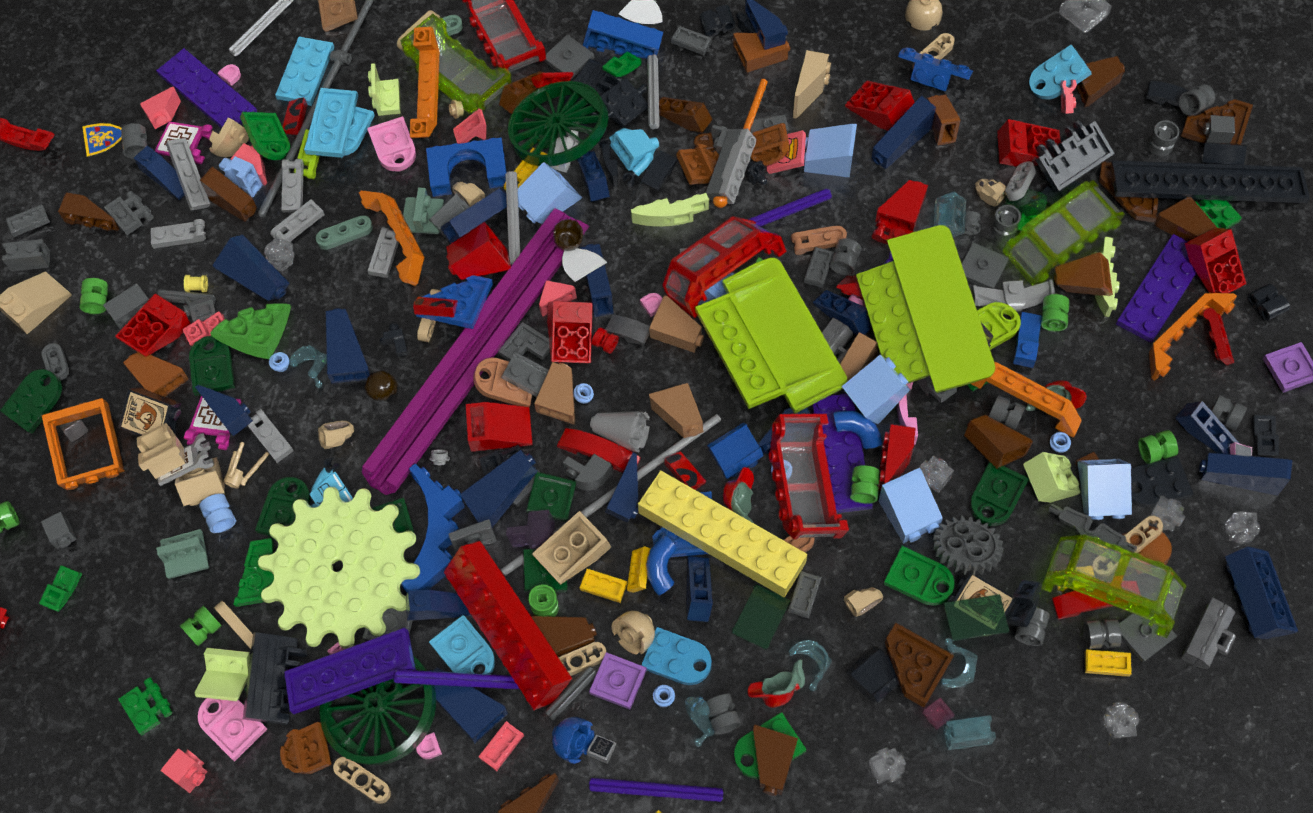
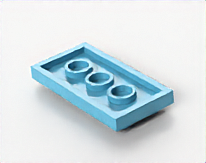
[275,37,334,106]
[304,88,358,158]

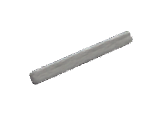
[229,0,294,57]
[647,54,659,130]
[506,171,521,265]

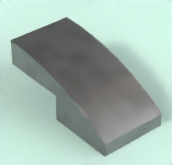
[606,314,650,345]

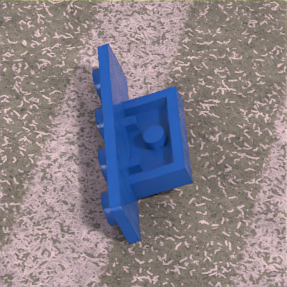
[898,48,973,91]

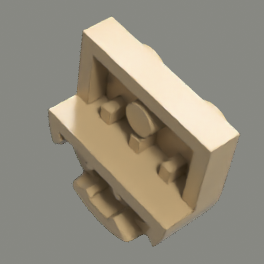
[209,118,249,157]

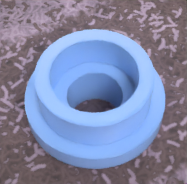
[269,352,290,372]
[573,383,594,403]
[1049,432,1071,453]
[653,685,675,707]

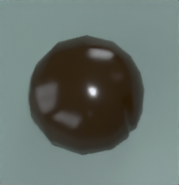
[553,219,583,251]
[365,371,398,401]

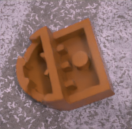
[751,123,789,166]
[676,144,719,185]
[1122,526,1172,575]
[280,722,331,774]

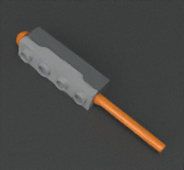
[706,79,768,208]

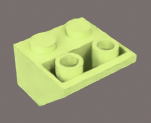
[1023,452,1081,503]

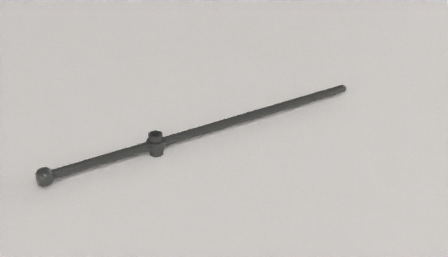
[258,0,374,217]

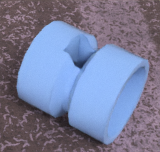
[199,494,236,533]

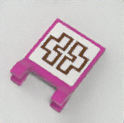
[155,122,213,164]
[184,396,241,450]

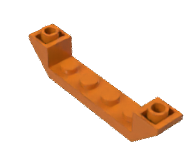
[410,26,440,138]
[359,190,424,286]
[1149,293,1237,381]
[971,362,1082,438]

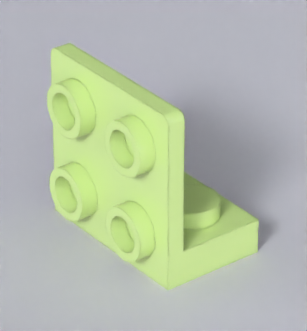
[368,63,401,116]
[195,648,250,701]

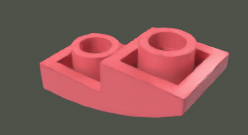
[183,311,225,346]

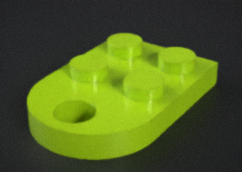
[977,302,1021,350]

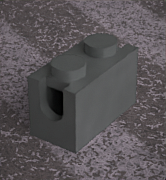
[2,239,50,272]
[103,283,149,330]

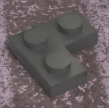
[498,322,550,361]

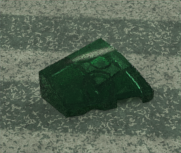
[1004,188,1047,216]

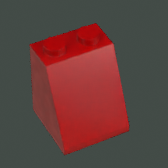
[446,222,511,280]

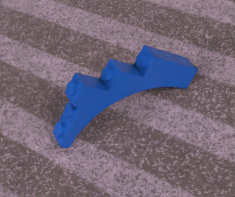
[401,464,465,592]

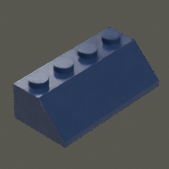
[1225,547,1298,639]

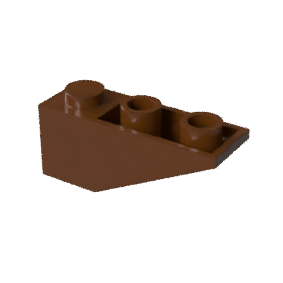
[499,71,543,114]
[659,97,713,133]
[58,193,119,231]
[498,773,559,813]

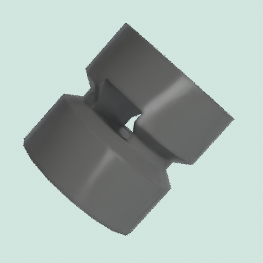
[1179,84,1215,116]
[1148,120,1179,156]
[121,123,148,159]
[991,205,1021,241]
[829,238,862,276]
[989,395,1026,430]
[1211,395,1247,431]
[1014,607,1050,646]
[1083,619,1121,649]
[704,694,741,735]

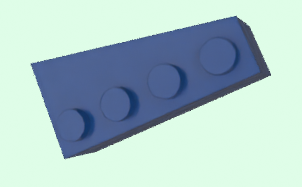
[583,10,663,59]

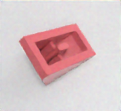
[539,280,577,316]

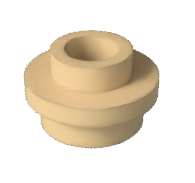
[449,100,464,119]

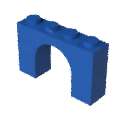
[426,138,507,197]

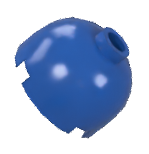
[552,717,594,764]

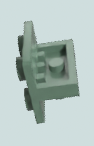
[403,188,444,234]
[156,529,209,579]

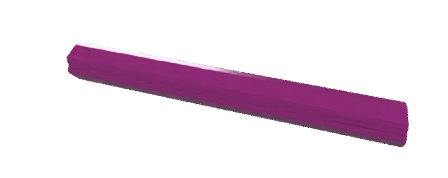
[362,208,589,495]

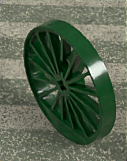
[508,81,608,166]
[320,656,436,765]

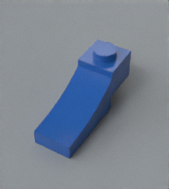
[1013,312,1042,368]

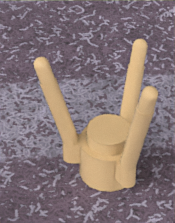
[223,442,269,489]

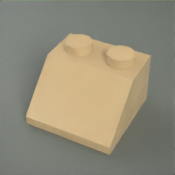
[175,457,225,506]

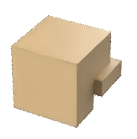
[137,423,185,479]

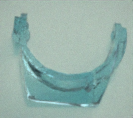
[289,345,327,388]
[941,638,978,688]
[789,640,832,691]
[685,696,714,747]

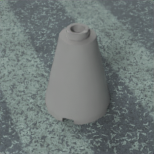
[590,411,650,452]

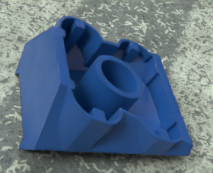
[707,423,763,479]

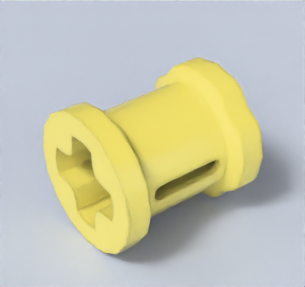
[184,275,208,292]

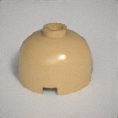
[905,0,942,30]
[612,610,655,655]

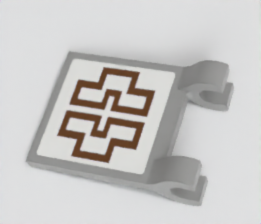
[158,433,214,486]

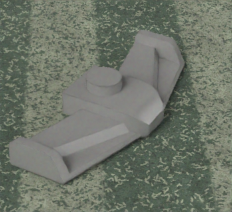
[972,279,1055,311]

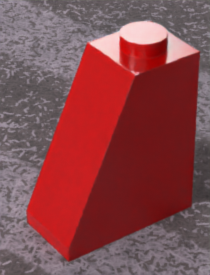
[875,180,928,231]

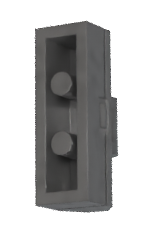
[822,318,853,364]
[1181,597,1236,669]

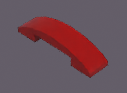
[0,118,54,151]
[557,428,640,473]
[1052,581,1142,620]

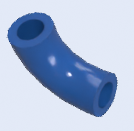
[833,411,883,449]
[646,535,677,595]

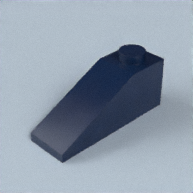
[745,0,788,50]
[134,146,185,200]
[195,385,253,436]
[1175,401,1240,455]
[605,453,638,523]
[686,556,713,622]
[406,590,471,621]

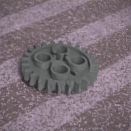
[932,516,1003,575]

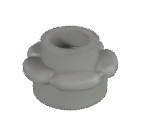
[429,449,450,465]

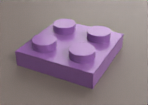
[1263,342,1313,393]
[589,652,647,710]

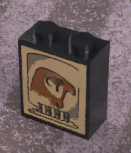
[118,387,182,436]
[946,572,1015,640]

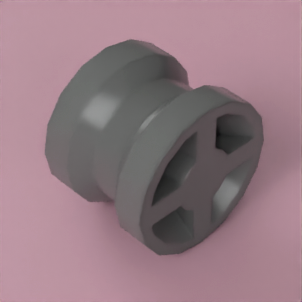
[961,211,981,235]

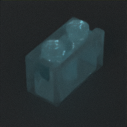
[934,191,966,237]
[943,715,996,750]

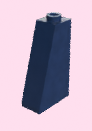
[872,96,936,170]
[440,188,507,244]
[212,235,290,301]
[580,244,614,317]
[326,308,370,384]
[460,450,538,528]
[1199,453,1292,496]
[423,667,508,744]

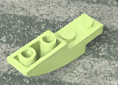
[631,193,709,227]
[1095,237,1120,317]

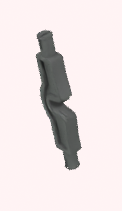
[1049,504,1137,555]

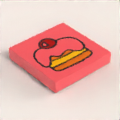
[767,130,806,174]

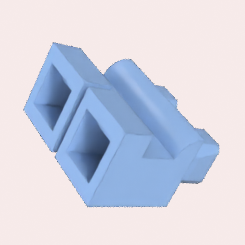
[219,156,263,198]

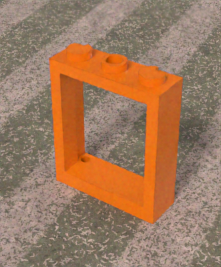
[42,398,125,490]

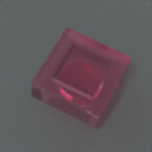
[922,698,955,730]

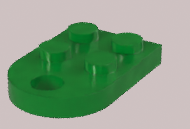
[240,112,290,160]
[884,546,954,605]
[734,713,807,779]

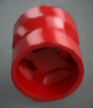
[591,327,619,354]

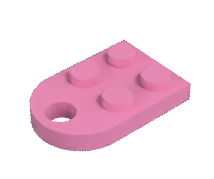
[367,116,416,171]
[198,698,267,762]

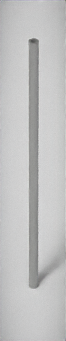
[500,414,721,576]

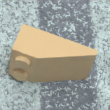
[793,50,831,118]
[0,271,72,334]
[532,511,611,585]

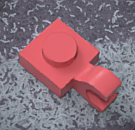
[1061,79,1077,114]

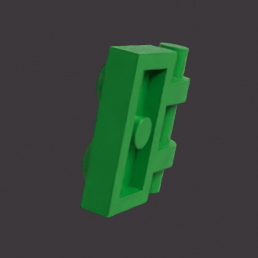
[1196,200,1242,229]
[118,678,172,736]

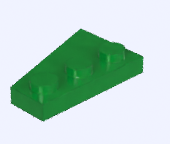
[233,538,274,607]

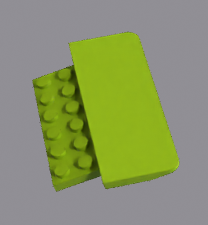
[856,225,995,393]
[695,258,847,414]

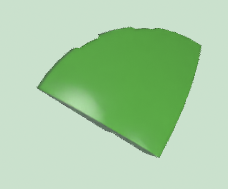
[210,304,291,359]

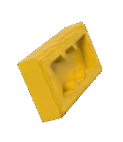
[627,546,651,593]
[580,569,627,603]
[1085,650,1131,677]

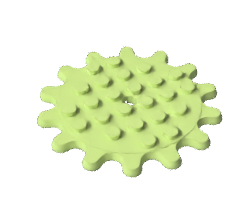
[258,487,420,649]

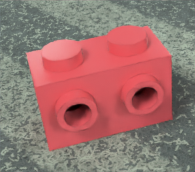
[160,748,207,793]

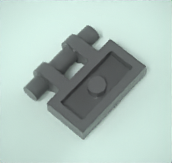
[104,191,154,235]

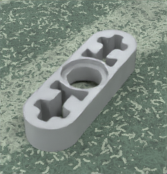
[1005,161,1036,201]

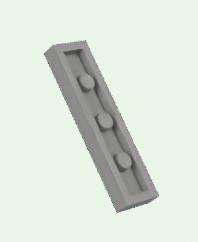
[166,138,210,211]

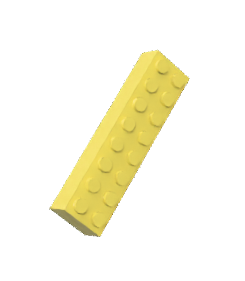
[638,471,807,598]

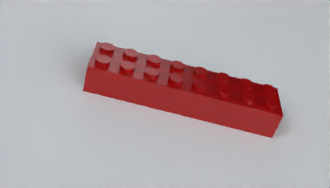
[444,541,572,710]

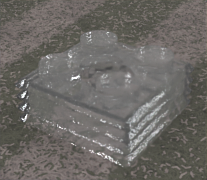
[1059,0,1112,33]

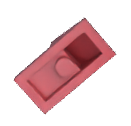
[453,109,486,144]

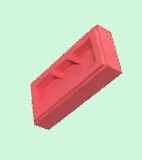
[478,721,524,771]

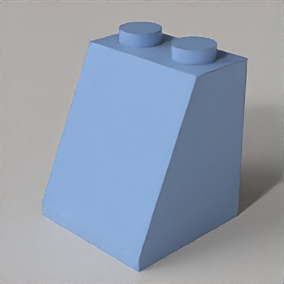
[804,124,857,178]
[518,162,582,225]
[842,355,910,424]
[1078,459,1132,520]
[879,468,943,543]

